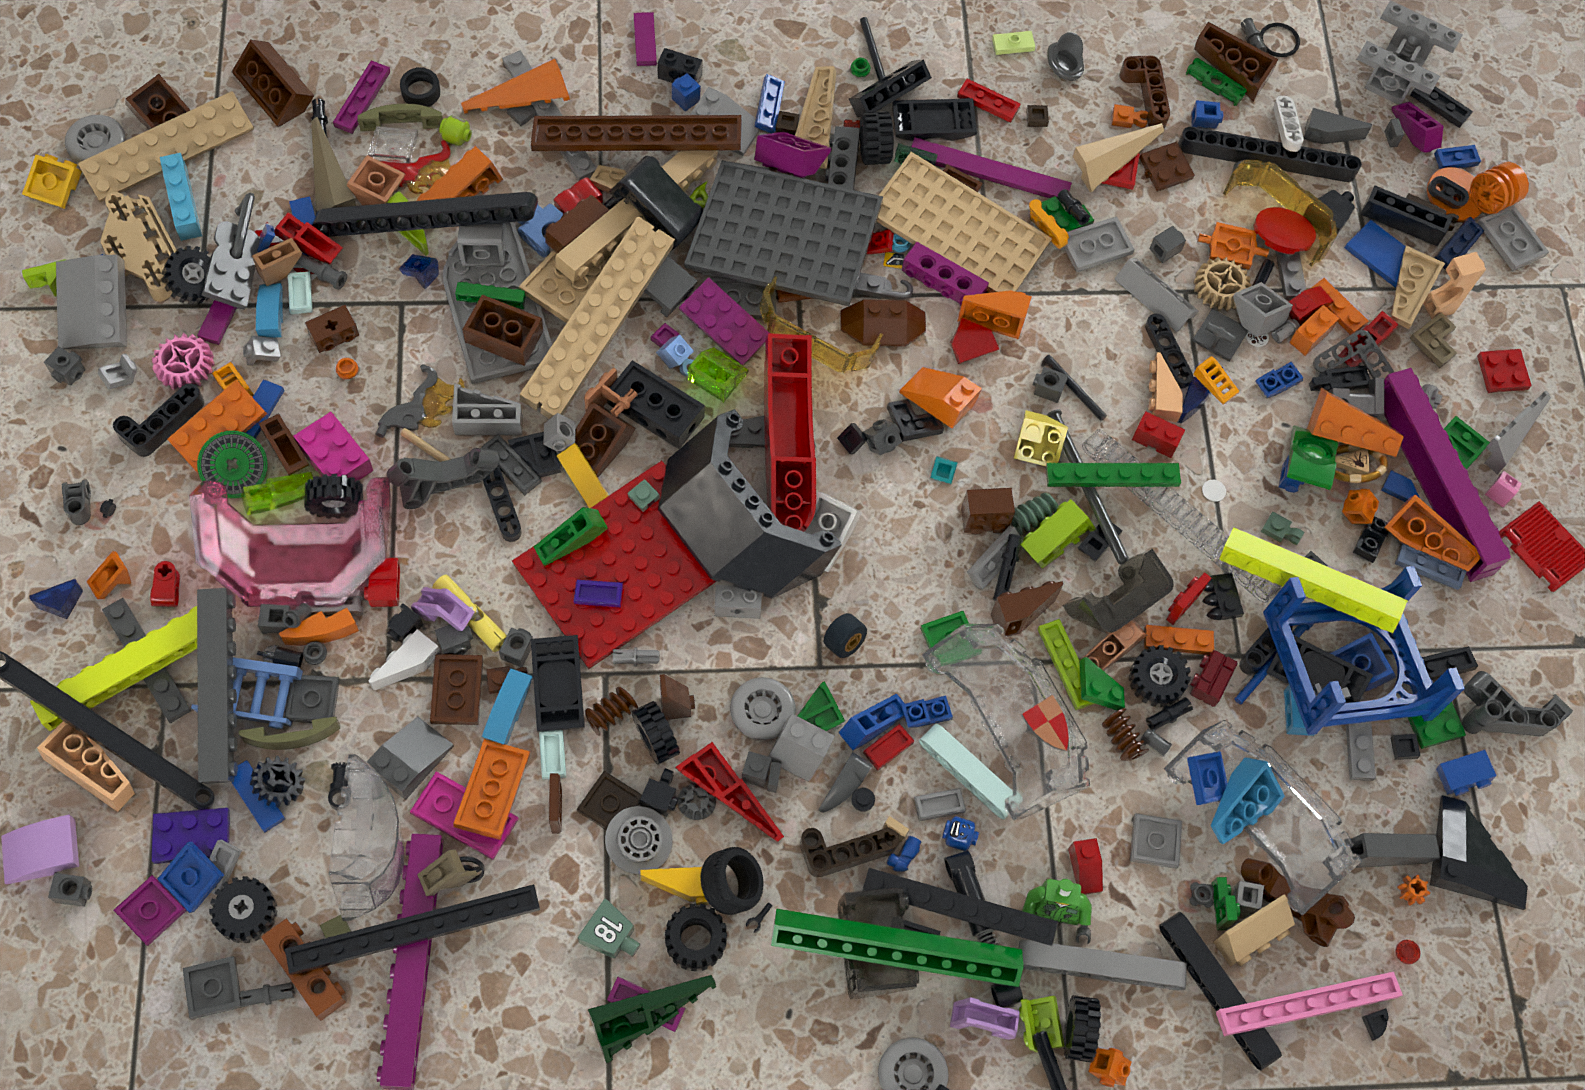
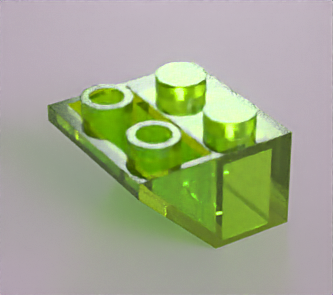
[688,347,749,403]

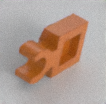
[1112,104,1148,128]

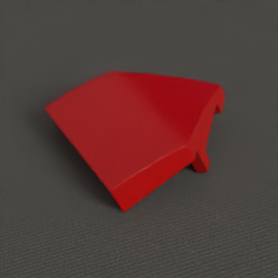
[950,318,999,364]

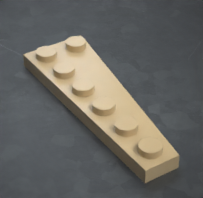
[795,66,837,169]

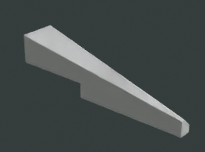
[1485,390,1551,474]

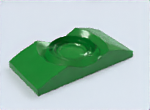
[1287,425,1338,490]

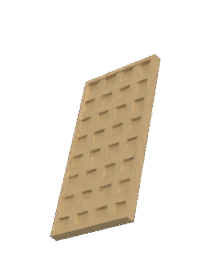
[877,152,1052,293]

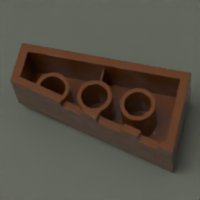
[1194,22,1278,102]

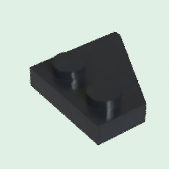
[508,432,561,478]

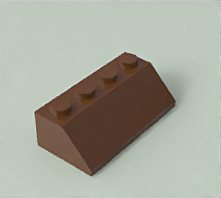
[232,39,314,126]

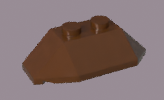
[840,299,926,347]

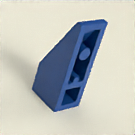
[839,694,905,751]

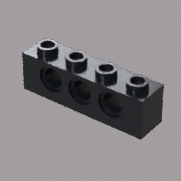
[849,59,932,117]

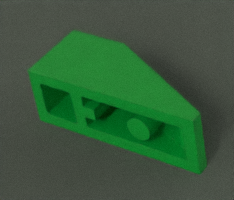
[533,507,608,566]

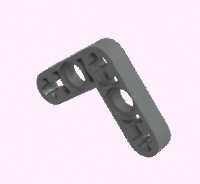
[1313,330,1394,379]

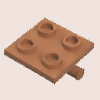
[584,367,638,417]

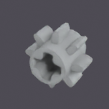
[1422,384,1443,409]

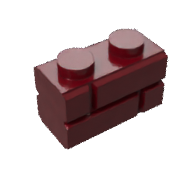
[1190,650,1238,707]

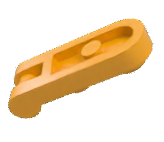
[1029,199,1069,249]

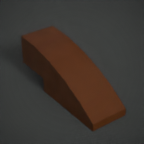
[258,413,309,476]

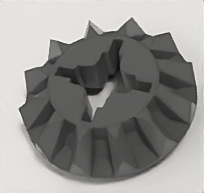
[678,782,716,820]

